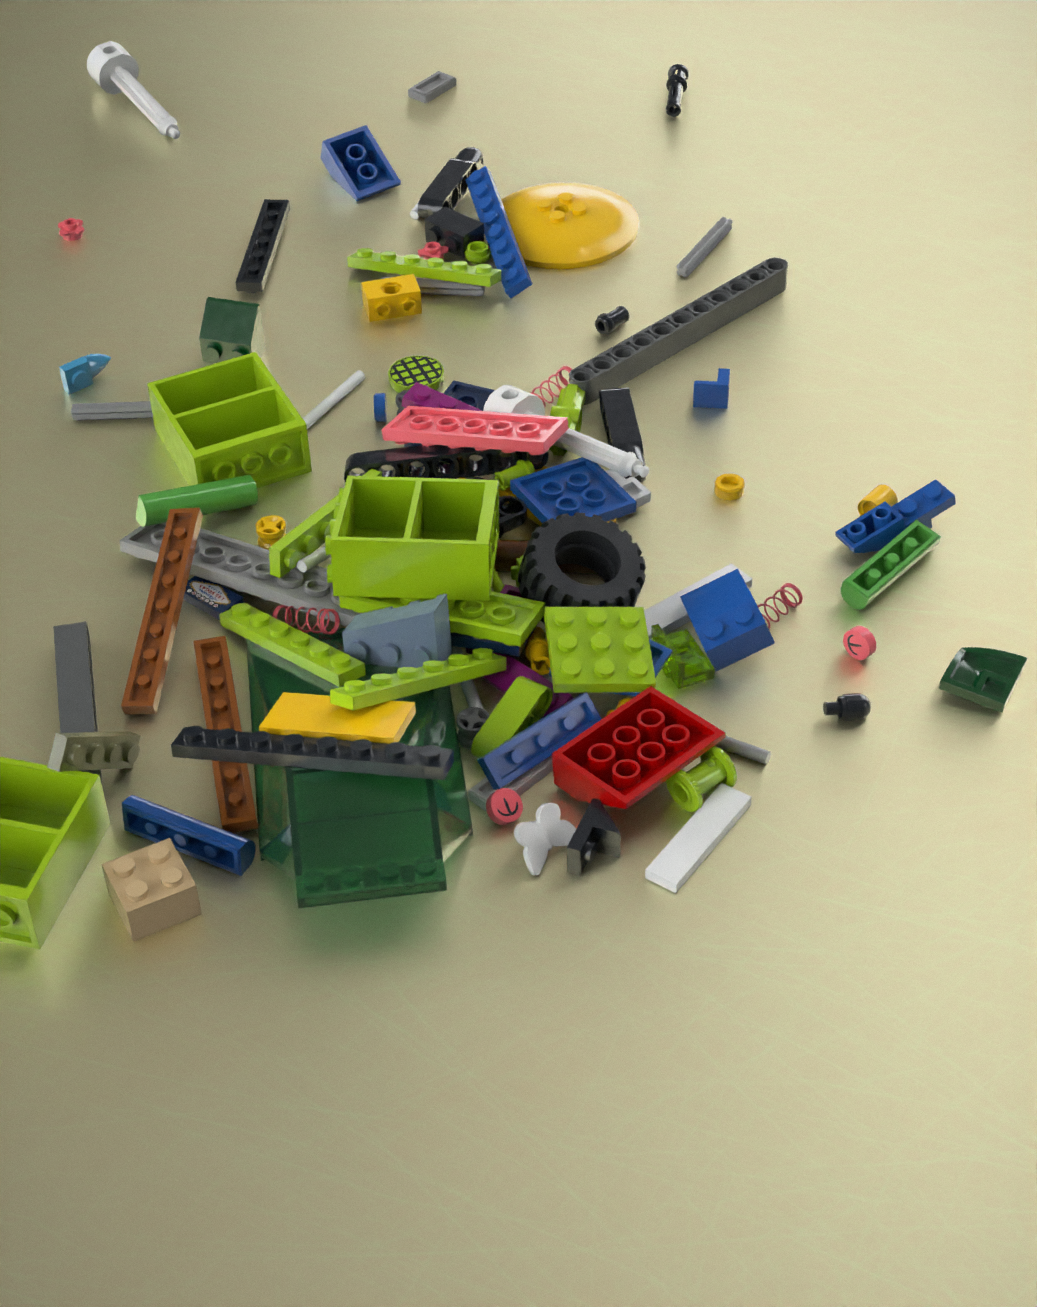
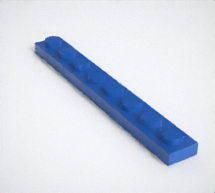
[465,166,533,299]

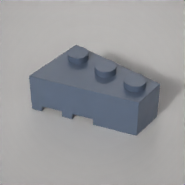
[342,594,452,668]

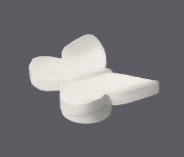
[514,803,576,875]

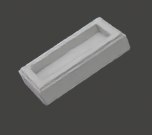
[408,71,456,103]

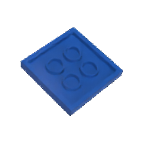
[510,457,637,523]

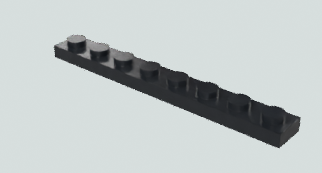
[171,726,454,780]

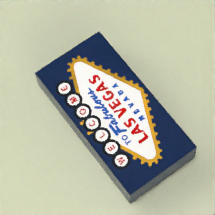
[183,576,244,621]

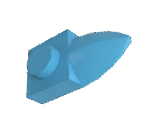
[59,354,111,395]

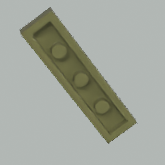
[47,731,141,772]

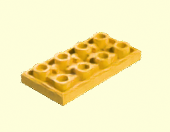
[259,692,416,744]

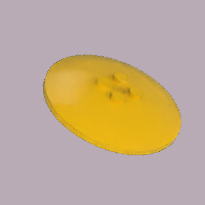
[501,183,639,269]

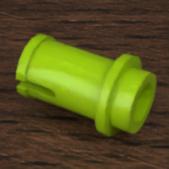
[495,460,535,491]

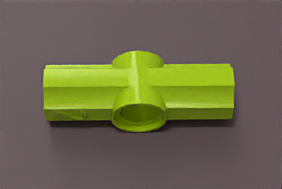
[549,384,585,456]

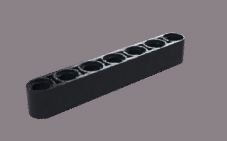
[344,445,549,483]

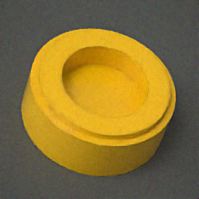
[714,473,745,501]

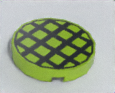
[388,355,445,393]

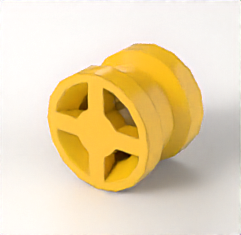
[255,515,286,550]

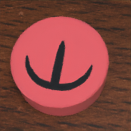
[843,626,876,660]
[486,788,523,825]

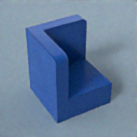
[693,368,730,409]

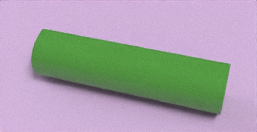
[136,475,258,527]
[841,520,941,610]

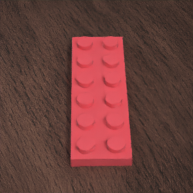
[382,406,569,455]

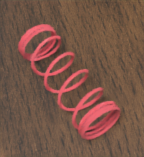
[531,366,573,407]
[757,583,803,629]
[272,605,340,635]

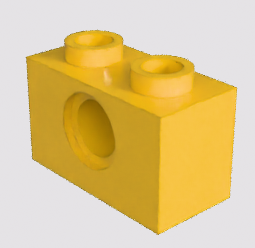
[361,274,422,322]

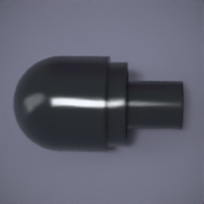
[823,693,871,721]

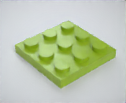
[544,607,656,693]

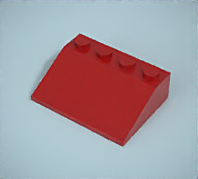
[552,686,726,809]

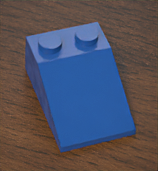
[320,125,401,201]
[680,569,775,672]

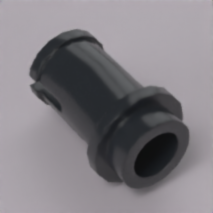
[595,306,629,335]

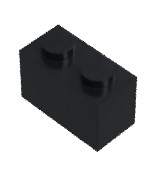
[424,207,485,259]

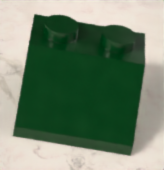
[199,297,266,363]

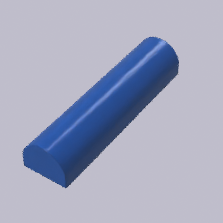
[122,795,256,876]

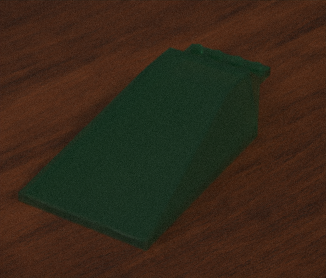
[246,628,473,909]

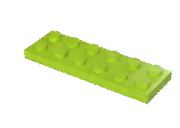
[339,591,545,647]

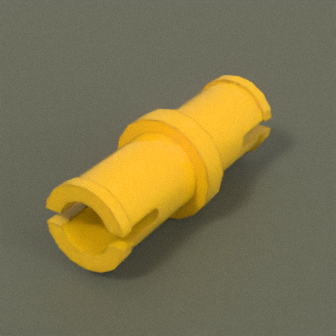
[525,627,550,675]

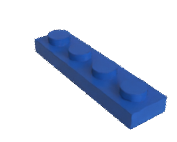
[477,692,602,790]

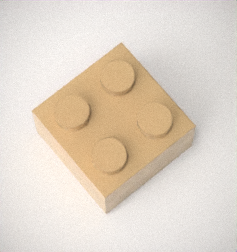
[101,838,202,942]

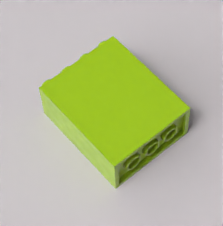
[147,352,312,488]
[325,476,499,601]
[0,757,111,950]

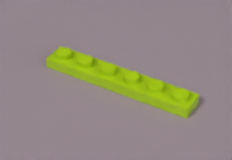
[347,248,501,287]
[269,469,382,578]
[219,603,366,687]
[330,648,506,710]

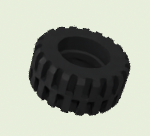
[518,512,646,624]

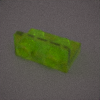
[650,624,715,689]

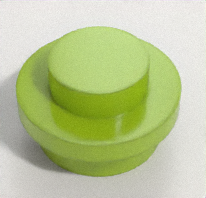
[465,241,491,264]

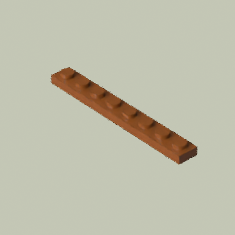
[121,508,203,715]
[193,636,258,833]

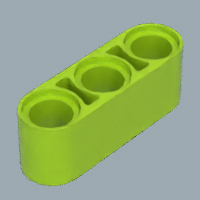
[471,676,553,758]

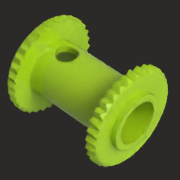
[666,746,737,812]

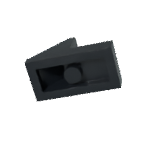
[567,798,621,876]

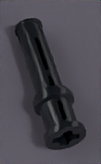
[666,64,689,117]

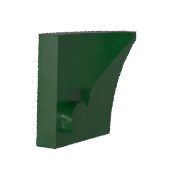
[939,647,1027,713]

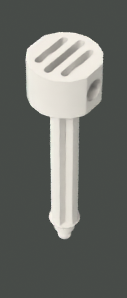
[87,41,180,139]
[483,385,649,478]

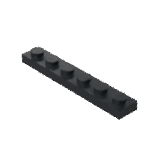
[235,199,290,293]

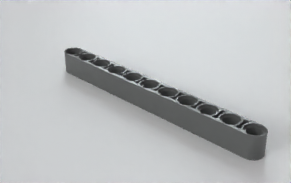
[569,258,788,405]

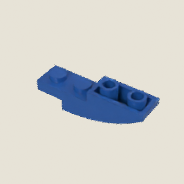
[835,479,956,553]

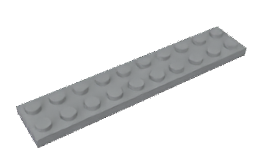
[120,522,361,627]

